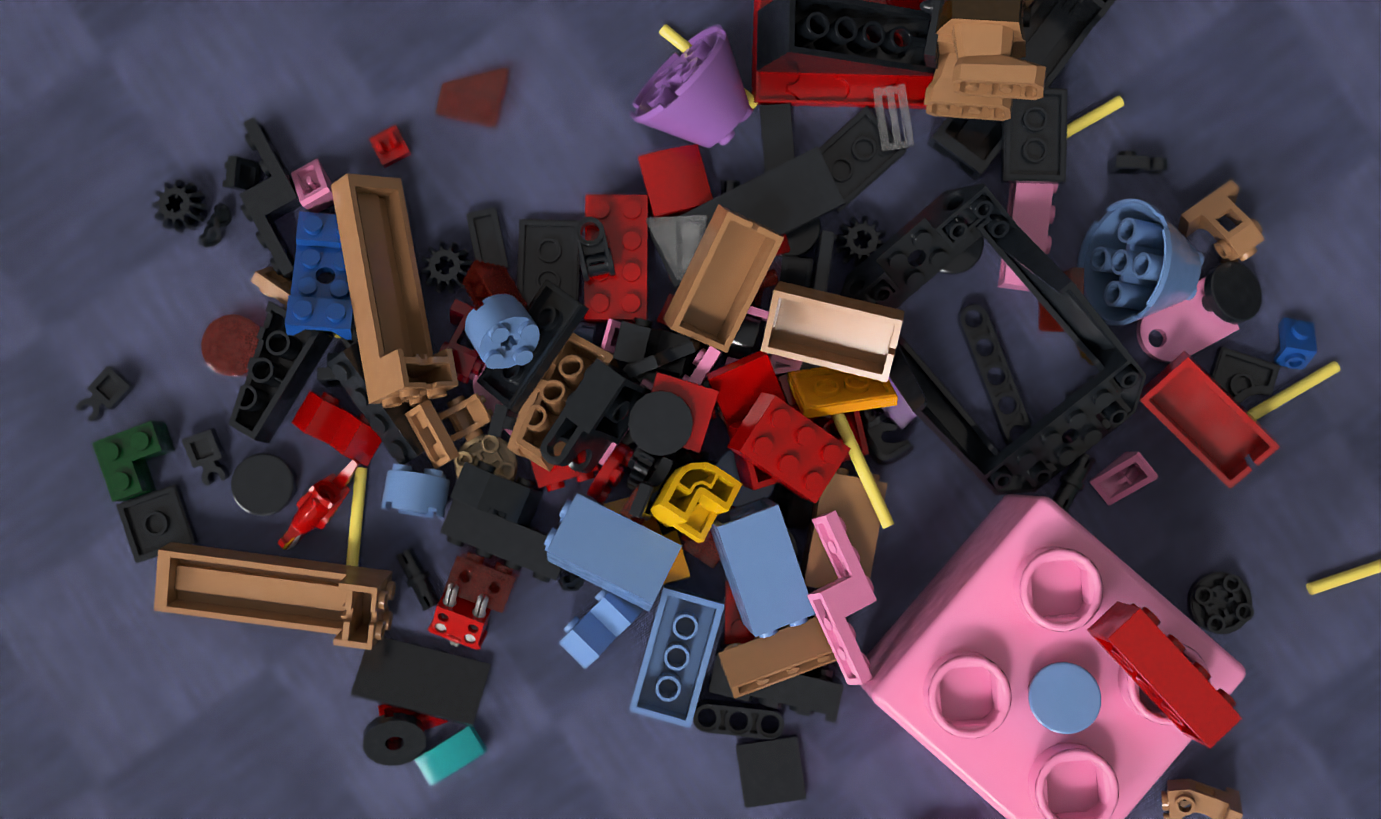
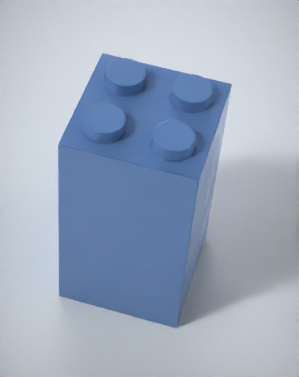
[544,493,682,612]
[710,497,815,638]

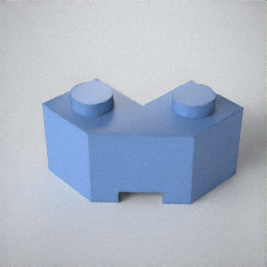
[559,589,644,669]

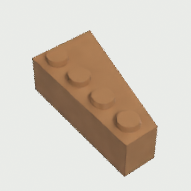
[515,333,620,472]

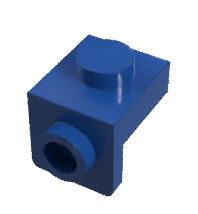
[1274,317,1317,369]

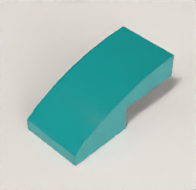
[414,726,488,786]

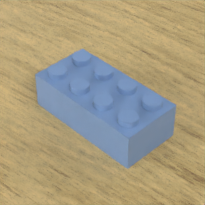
[629,585,725,728]

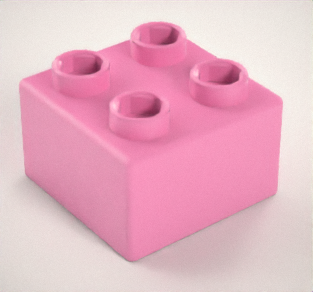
[861,494,1246,819]

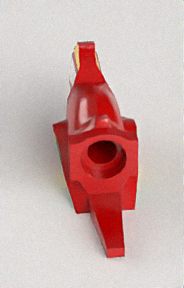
[277,458,360,550]

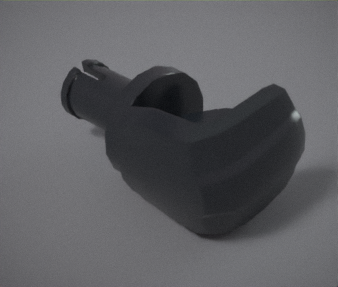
[859,408,914,466]

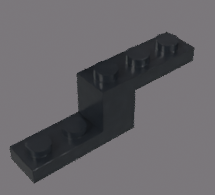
[239,117,302,280]

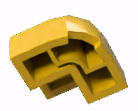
[650,462,742,543]

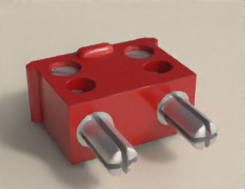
[427,583,492,650]

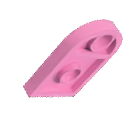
[1136,277,1240,362]

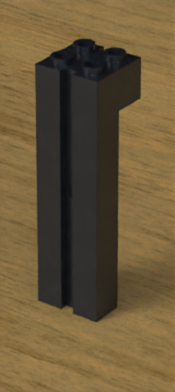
[927,0,1116,181]

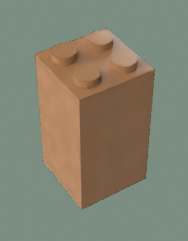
[800,468,888,588]

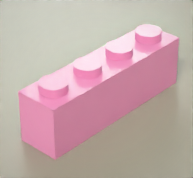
[997,183,1059,292]

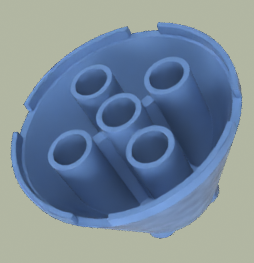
[1076,198,1204,326]

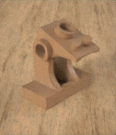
[1178,179,1265,264]
[405,393,493,469]
[1161,778,1243,819]

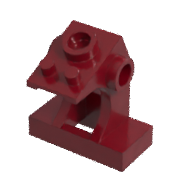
[439,299,485,384]

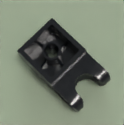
[540,358,651,473]

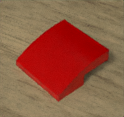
[637,144,713,218]

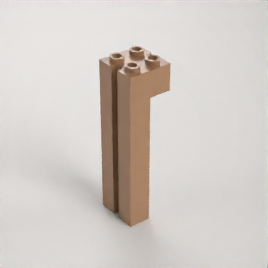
[331,173,459,408]
[154,542,396,650]

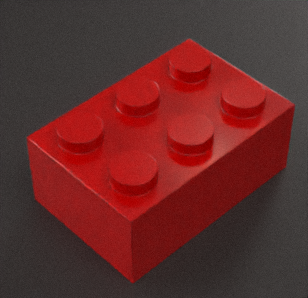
[727,392,851,503]

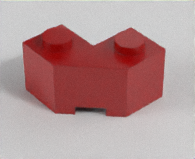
[291,390,382,466]

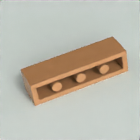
[718,614,837,699]

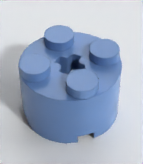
[465,294,540,369]
[381,464,450,518]

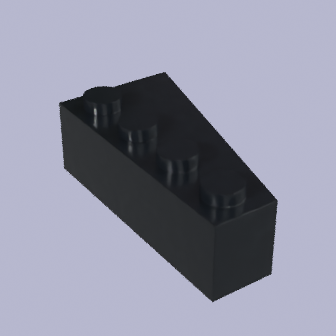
[228,301,333,444]
[708,647,844,724]

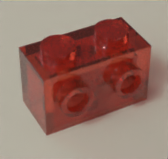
[444,551,520,613]

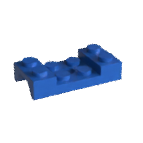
[285,211,354,340]

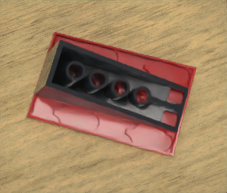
[751,0,936,110]

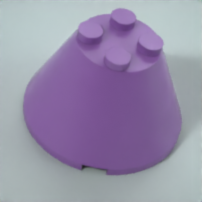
[630,24,753,148]

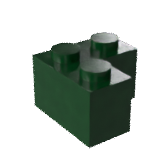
[92,421,175,502]

